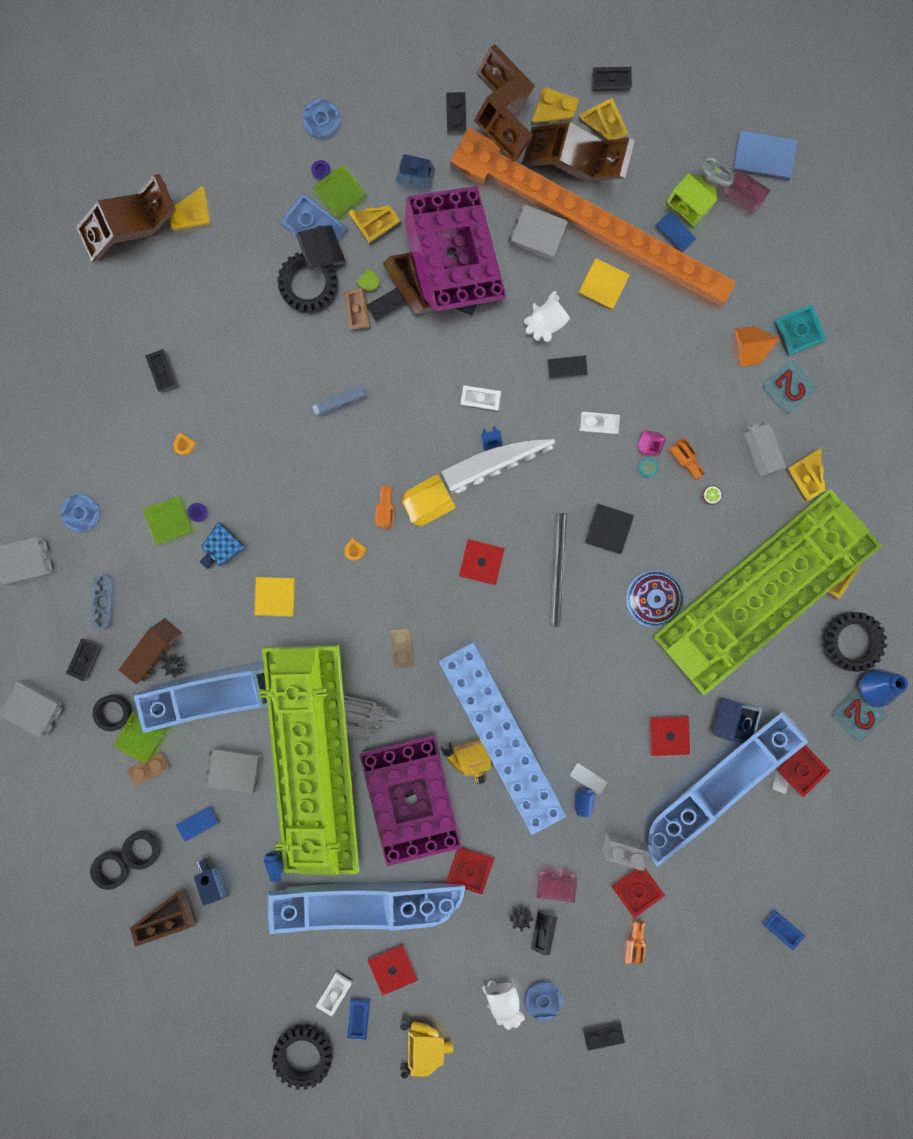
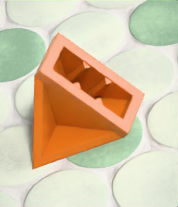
[735,326,780,367]

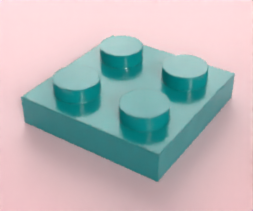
[775,304,827,355]

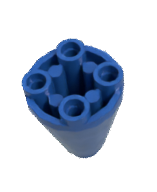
[859,669,908,707]

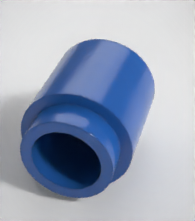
[575,787,596,817]

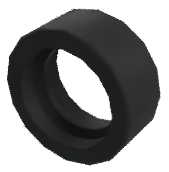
[92,694,132,732]
[121,831,160,870]
[90,851,129,890]

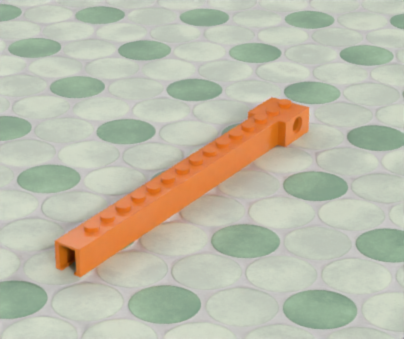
[450,128,736,307]

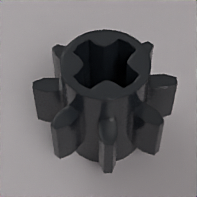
[161,654,186,678]
[509,906,534,932]

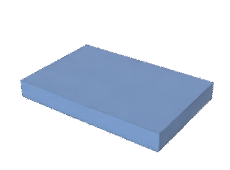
[733,131,797,180]
[280,192,348,242]

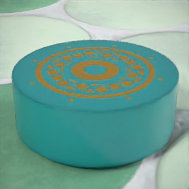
[638,458,658,478]

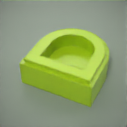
[357,268,380,292]

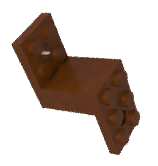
[474,44,535,162]
[522,122,635,182]
[76,174,176,262]

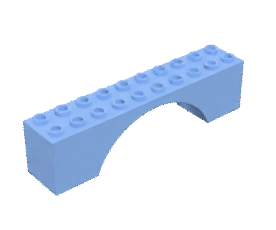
[439,641,566,835]

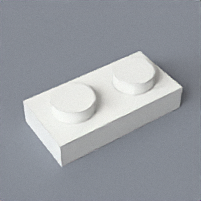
[460,385,501,411]
[580,412,620,435]
[316,972,352,1016]

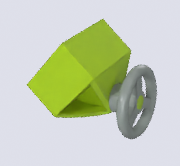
[666,156,733,227]

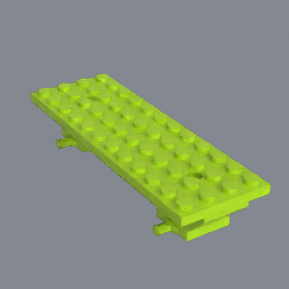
[653,488,882,696]
[259,645,359,875]

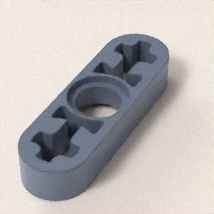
[312,386,367,416]
[92,574,112,630]

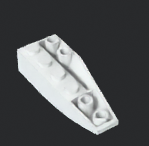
[441,439,556,495]

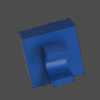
[481,427,503,451]

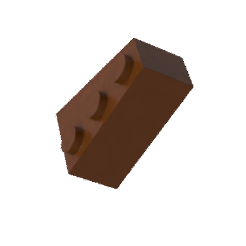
[382,252,434,315]
[119,618,182,684]
[130,889,196,947]

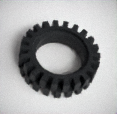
[277,252,338,313]
[823,612,887,672]
[272,1025,333,1090]

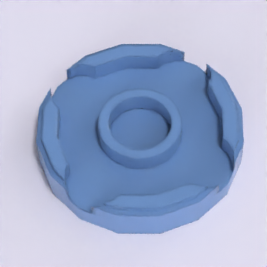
[302,99,340,139]
[60,494,100,532]
[524,981,563,1021]

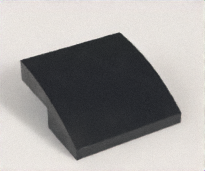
[296,225,346,270]
[585,503,634,554]

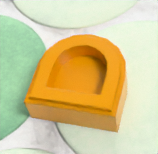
[173,432,197,455]
[344,538,367,561]

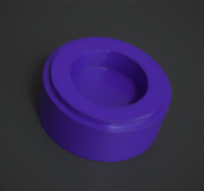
[311,160,331,181]
[188,503,208,522]

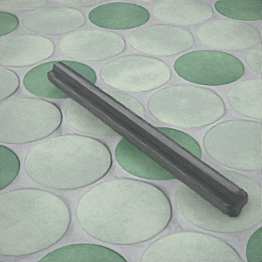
[550,513,567,627]

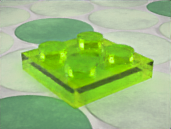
[313,164,367,219]
[142,496,193,545]
[113,712,166,765]

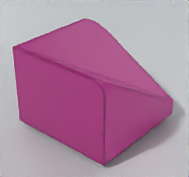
[638,430,666,456]

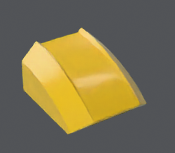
[401,474,456,527]

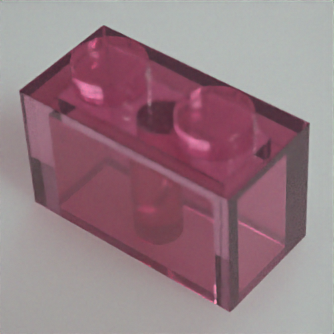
[724,169,771,212]
[535,869,578,903]

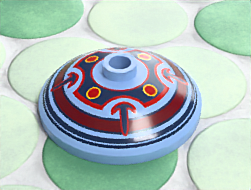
[626,570,684,627]

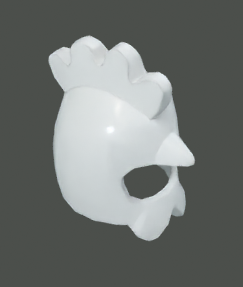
[524,291,570,342]
[483,981,525,1030]

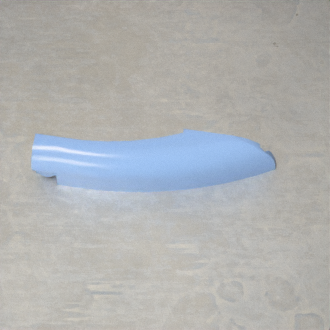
[133,662,268,733]
[648,712,808,867]
[267,882,465,934]

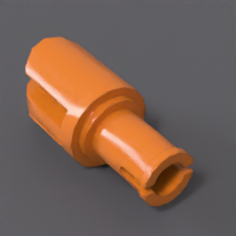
[669,437,706,480]
[375,486,395,530]
[625,920,647,965]

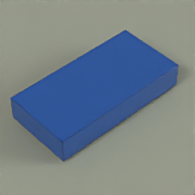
[655,211,696,252]
[176,806,219,842]
[763,910,805,950]
[347,998,370,1040]

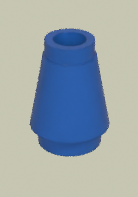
[263,852,282,882]

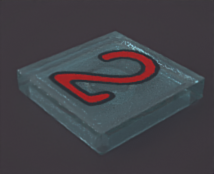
[763,360,818,414]
[832,688,887,743]

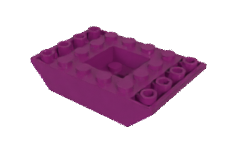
[404,186,507,311]
[359,735,462,866]

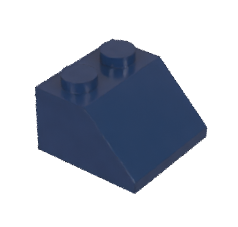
[713,698,762,743]

